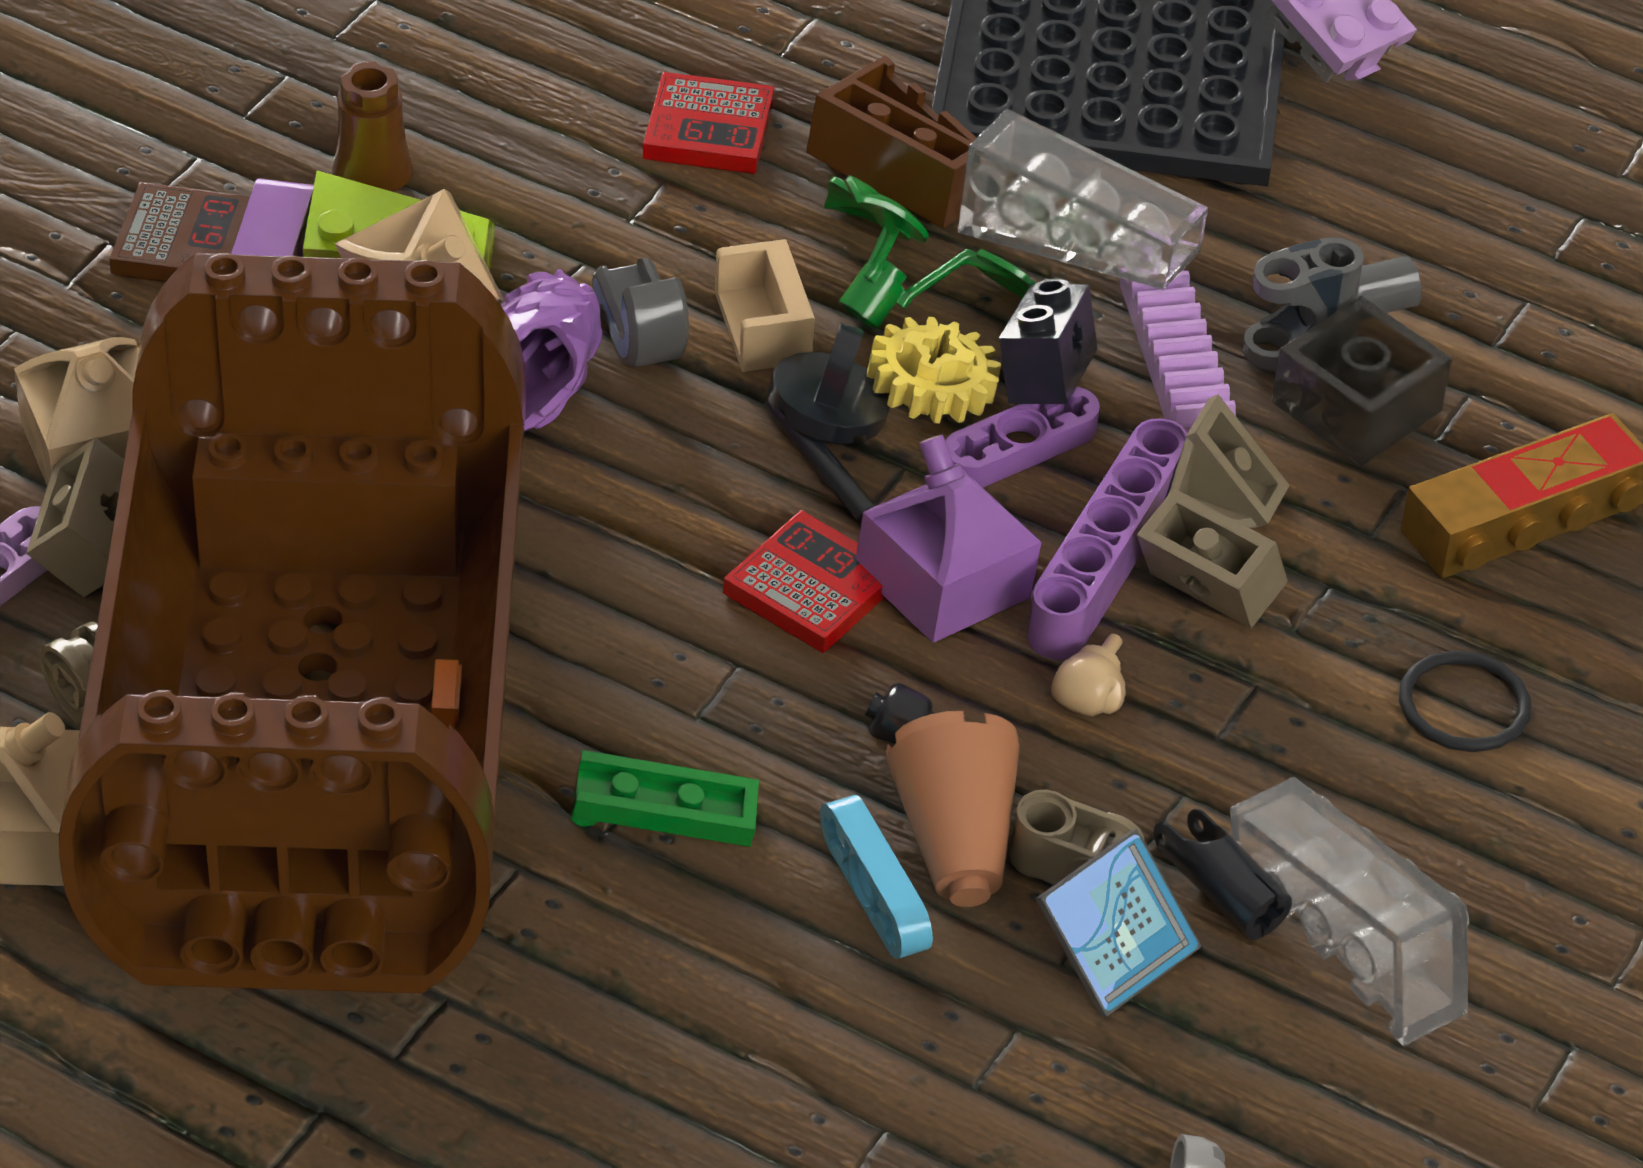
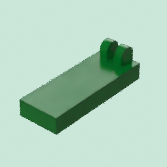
[571,750,759,847]

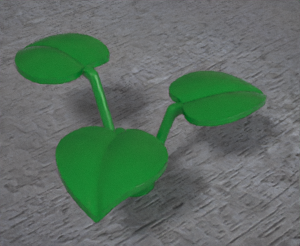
[824,175,1036,330]

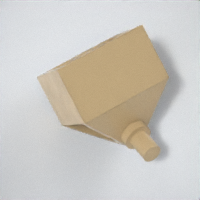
[335,189,504,303]
[14,337,139,486]
[0,712,80,886]

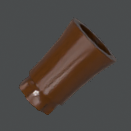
[332,62,413,192]

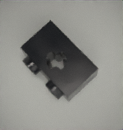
[999,278,1098,404]

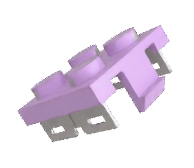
[1266,0,1417,83]

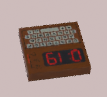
[109,182,250,282]

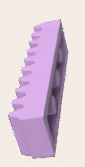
[1120,255,1236,434]

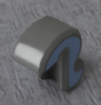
[592,257,689,368]

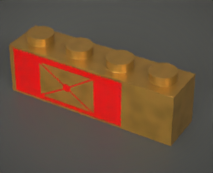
[1400,413,1643,579]

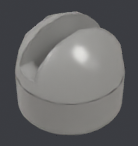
[1170,1134,1226,1168]

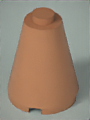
[886,711,1020,907]

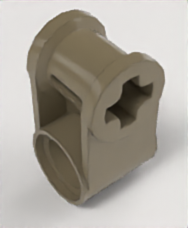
[1008,790,1145,884]

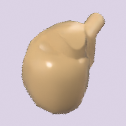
[1051,634,1126,717]

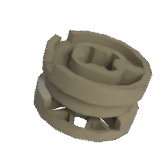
[39,621,97,725]

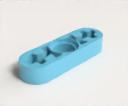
[820,795,933,959]

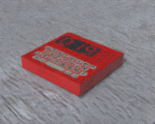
[643,72,775,174]
[723,510,885,654]

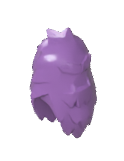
[501,269,602,431]

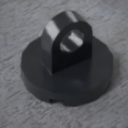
[768,323,890,444]

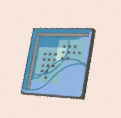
[1035,829,1202,1017]

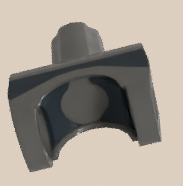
[1242,237,1422,371]

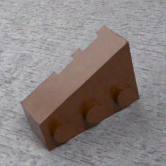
[806,55,989,228]

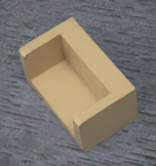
[715,239,815,372]

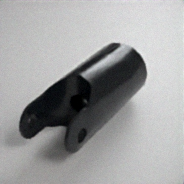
[1153,808,1293,940]

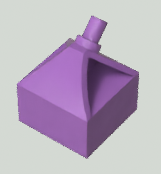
[856,434,1042,643]

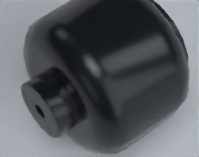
[864,683,935,744]

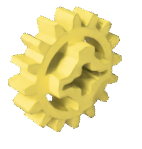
[867,317,1001,424]

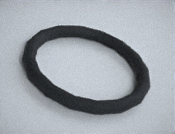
[1399,650,1531,752]

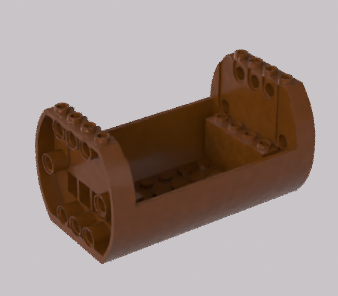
[59,253,527,994]

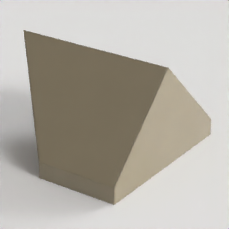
[1168,394,1290,528]

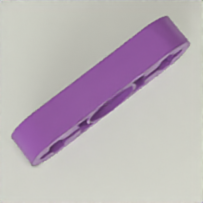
[945,387,1100,488]

